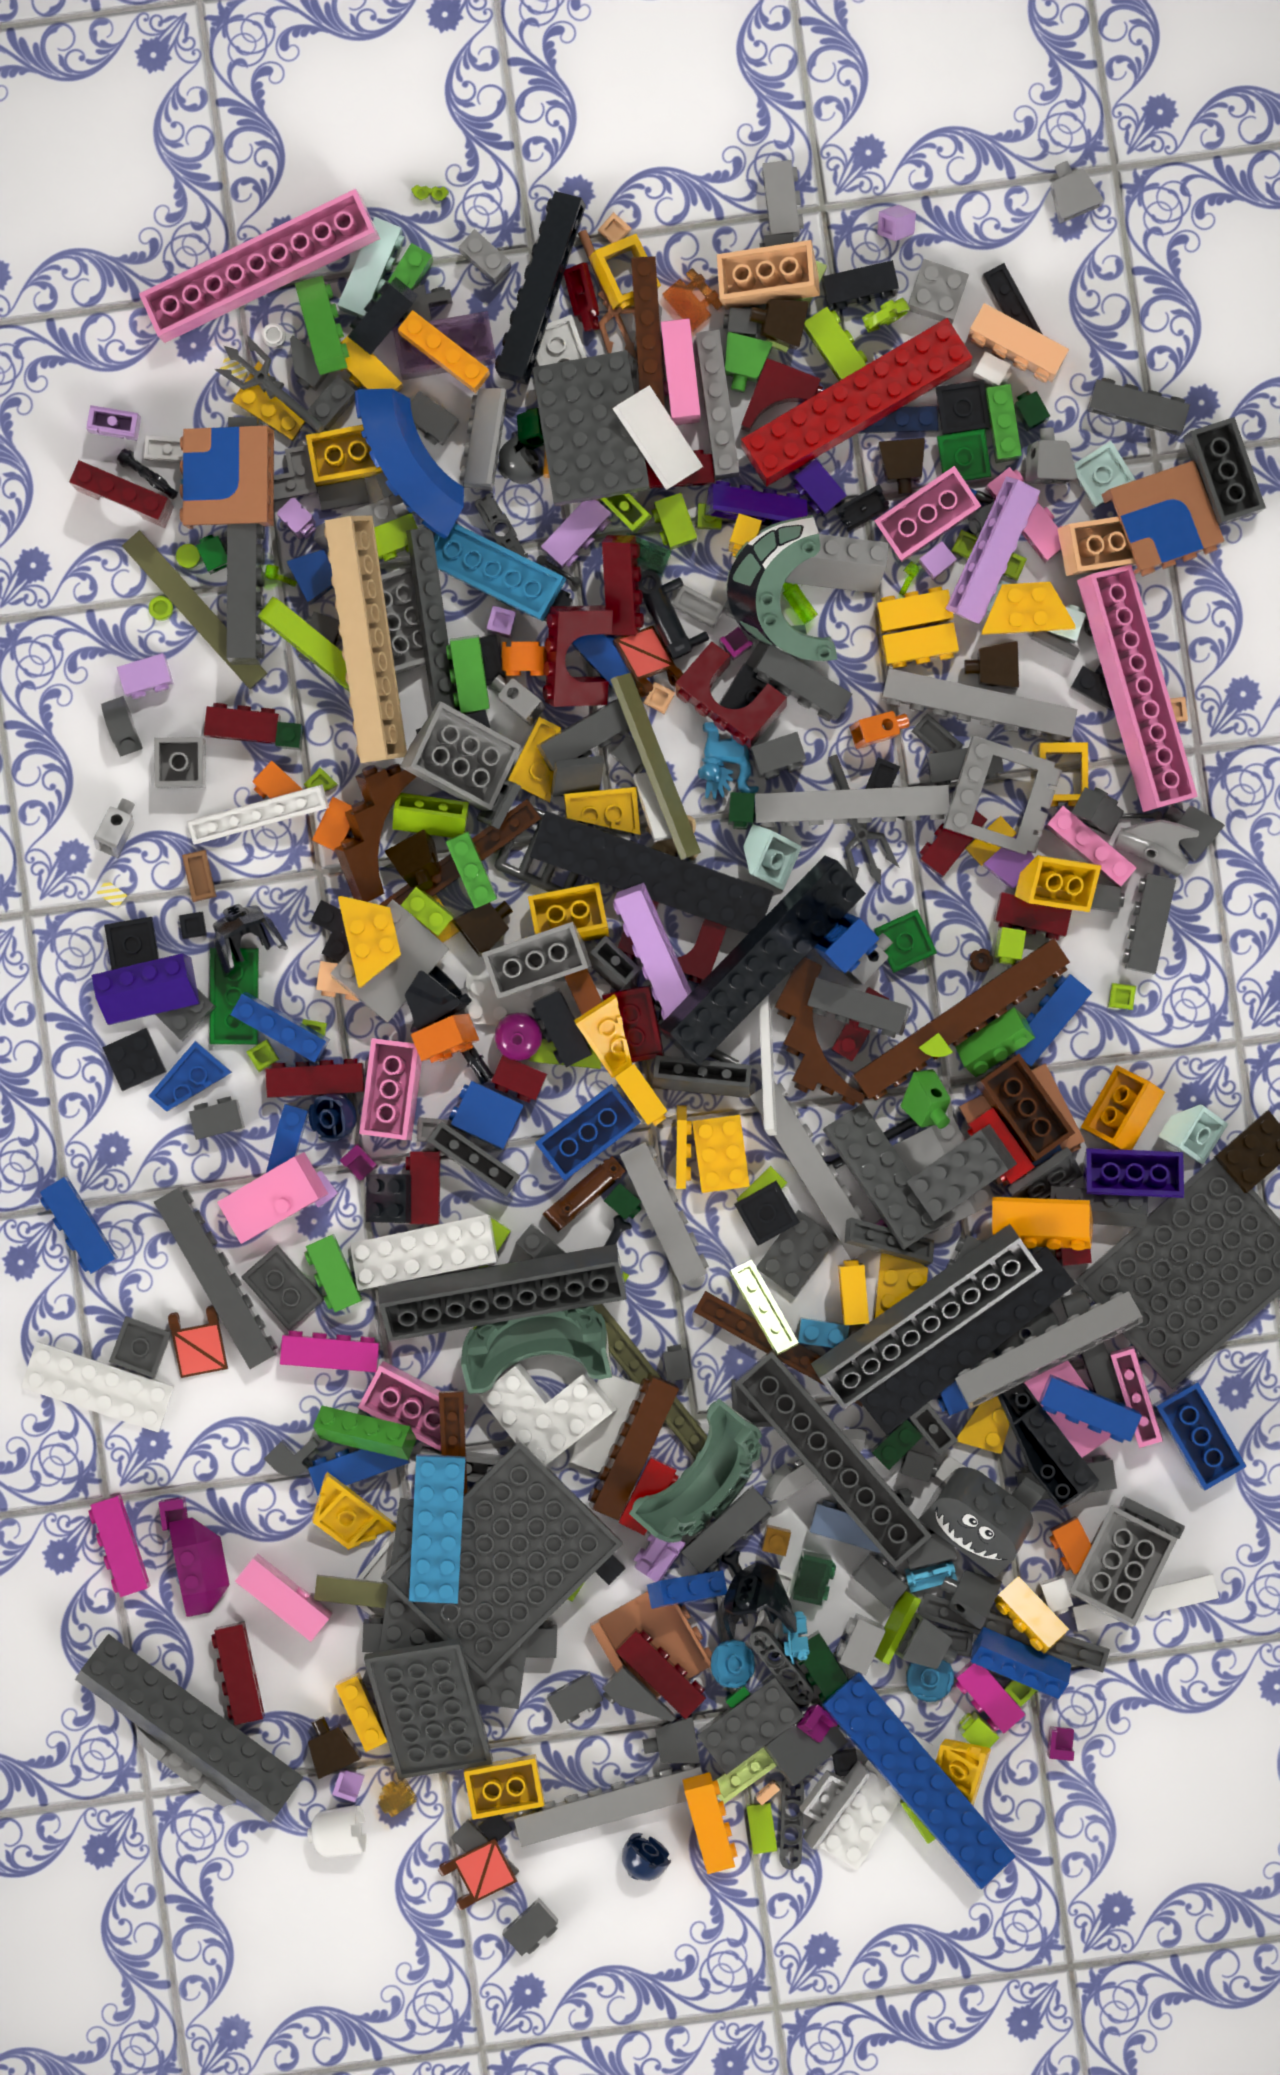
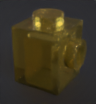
[378,1778,417,1817]

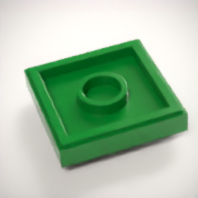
[937,429,991,481]
[873,909,937,973]

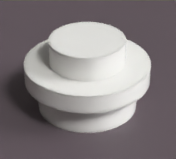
[262,323,286,348]

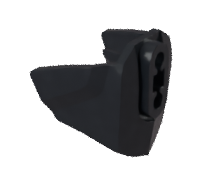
[213,904,288,978]
[405,965,472,1033]
[723,1562,797,1639]

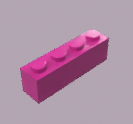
[280,1330,380,1372]
[88,1494,151,1597]

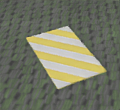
[220,355,248,380]
[96,879,127,909]

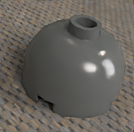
[498,435,544,484]

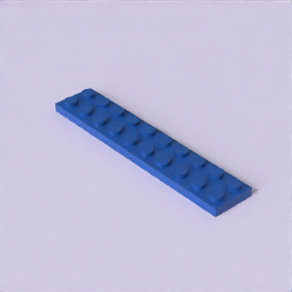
[822,1672,1016,1890]

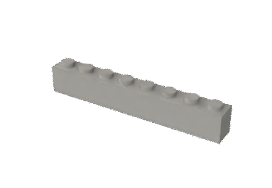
[882,668,1078,742]
[755,785,949,827]
[749,1081,869,1260]
[955,1291,1143,1409]
[514,1763,703,1847]

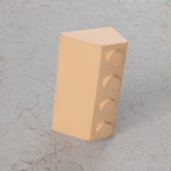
[717,240,820,310]

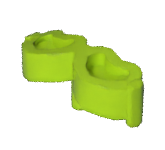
[411,185,449,201]

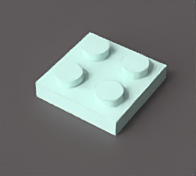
[1074,441,1136,508]

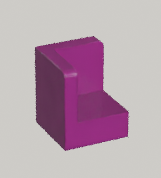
[719,626,753,661]
[339,1144,378,1180]
[158,1497,188,1531]
[797,1704,838,1743]
[1047,1726,1075,1761]

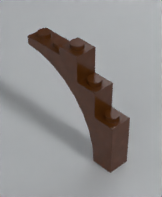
[334,764,417,902]
[774,957,865,1106]

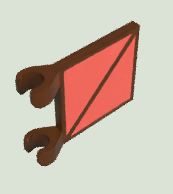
[613,626,683,697]
[168,1305,228,1378]
[438,1838,518,1911]

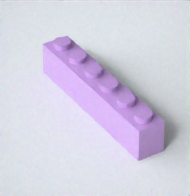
[946,476,1040,624]
[613,883,692,1020]

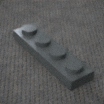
[844,1218,934,1265]

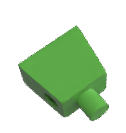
[725,332,773,393]
[900,1069,950,1129]

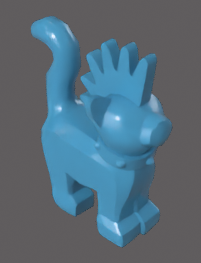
[698,722,759,800]

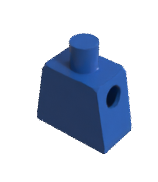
[287,550,333,605]

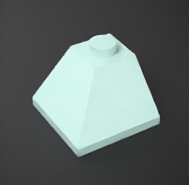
[743,824,802,890]
[1159,1104,1228,1165]

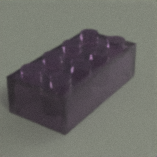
[393,311,496,380]

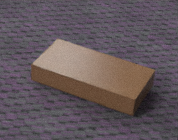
[182,850,217,902]

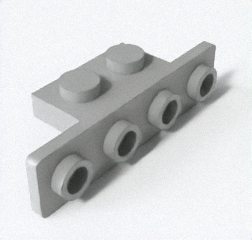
[799,1760,871,1850]

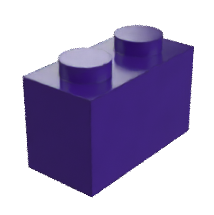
[793,459,847,517]

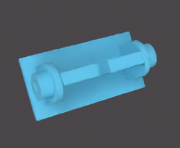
[904,1562,957,1593]
[782,1611,810,1664]

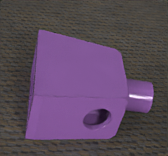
[983,833,1034,889]

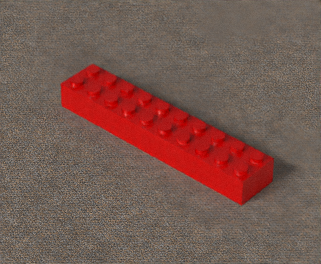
[741,318,973,487]

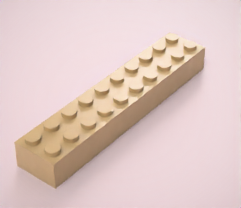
[324,516,407,763]

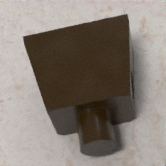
[749,299,809,350]
[878,438,925,495]
[964,641,1019,690]
[385,829,440,891]
[451,901,513,957]
[308,1716,362,1779]

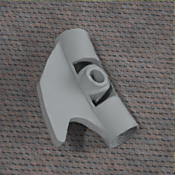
[1115,820,1199,877]

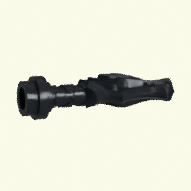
[117,449,178,500]

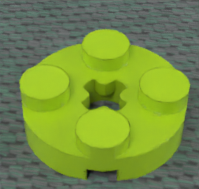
[862,298,910,333]

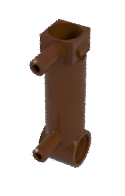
[542,1156,626,1232]

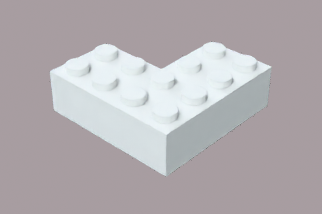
[478,1363,617,1465]

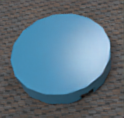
[711,1640,755,1688]
[906,1660,954,1702]

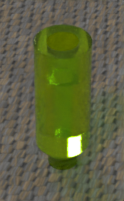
[782,583,818,625]

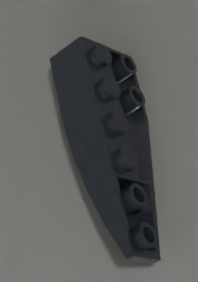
[998,1383,1099,1510]

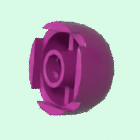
[494,1012,542,1061]

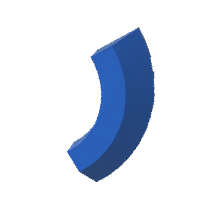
[355,389,464,539]

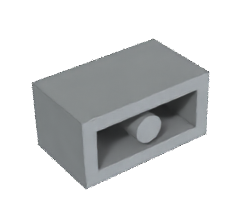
[459,229,511,285]

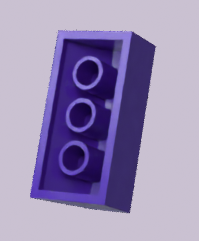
[705,481,808,526]
[91,953,200,1025]
[1083,1148,1184,1198]

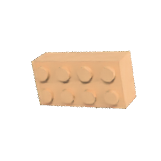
[968,303,1069,383]
[1058,517,1136,576]

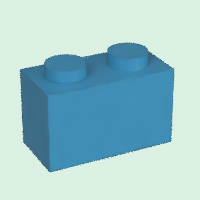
[797,1317,849,1348]

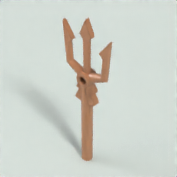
[578,230,636,360]

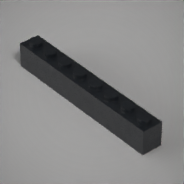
[495,191,586,385]

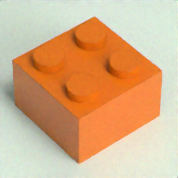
[410,1014,479,1063]

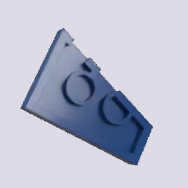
[149,1041,232,1112]

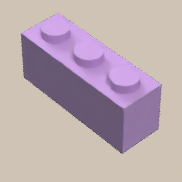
[541,499,611,569]

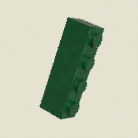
[795,1630,849,1728]

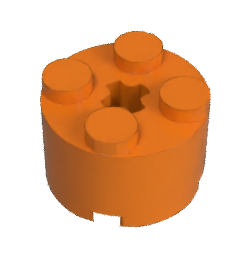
[501,641,547,676]

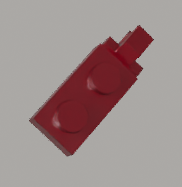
[564,263,600,332]

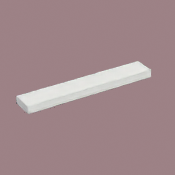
[187,784,329,845]
[759,993,777,1136]
[1072,1574,1219,1631]

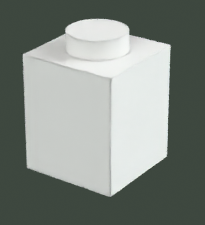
[972,351,1012,387]
[1039,1575,1073,1615]

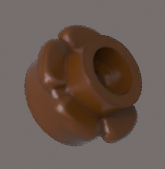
[970,949,994,972]

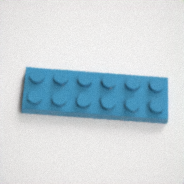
[434,523,566,621]
[409,1454,466,1604]

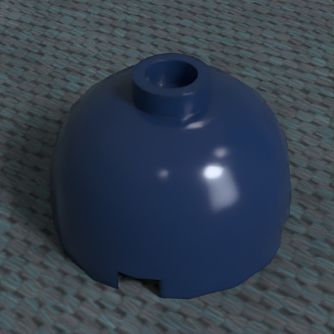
[308,1093,357,1143]
[622,1833,671,1881]

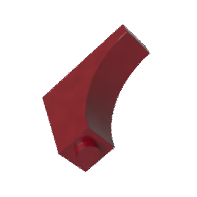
[741,358,823,432]

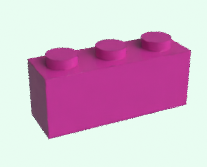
[955,1661,1026,1734]

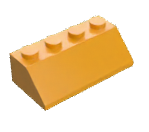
[992,1197,1093,1250]

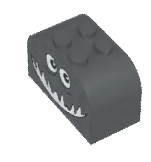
[918,1467,1033,1578]

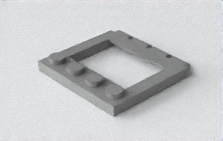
[943,735,1062,855]

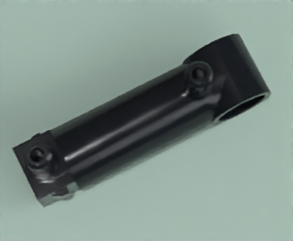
[638,570,709,661]

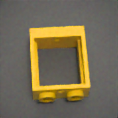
[589,234,661,310]
[1038,742,1088,807]
[614,1064,667,1126]
[838,1259,869,1325]

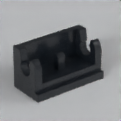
[836,484,890,532]

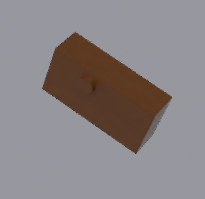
[975,1054,1075,1162]

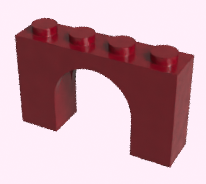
[69,460,174,528]
[543,605,613,707]
[675,641,787,748]
[618,900,727,984]

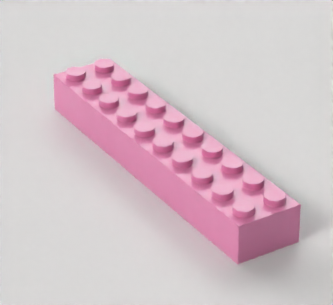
[139,189,380,343]
[1077,564,1198,812]

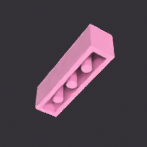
[985,467,1062,563]
[1045,806,1136,887]
[1110,1346,1163,1448]

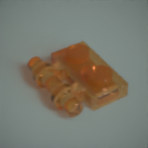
[662,268,723,332]

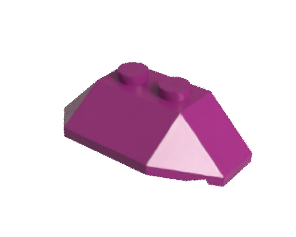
[168,1517,230,1617]

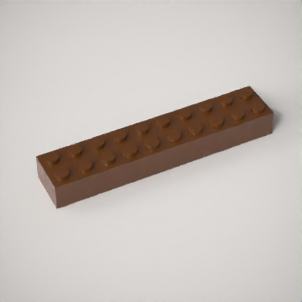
[851,939,1070,1101]

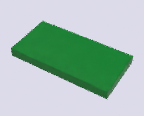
[209,948,259,1045]

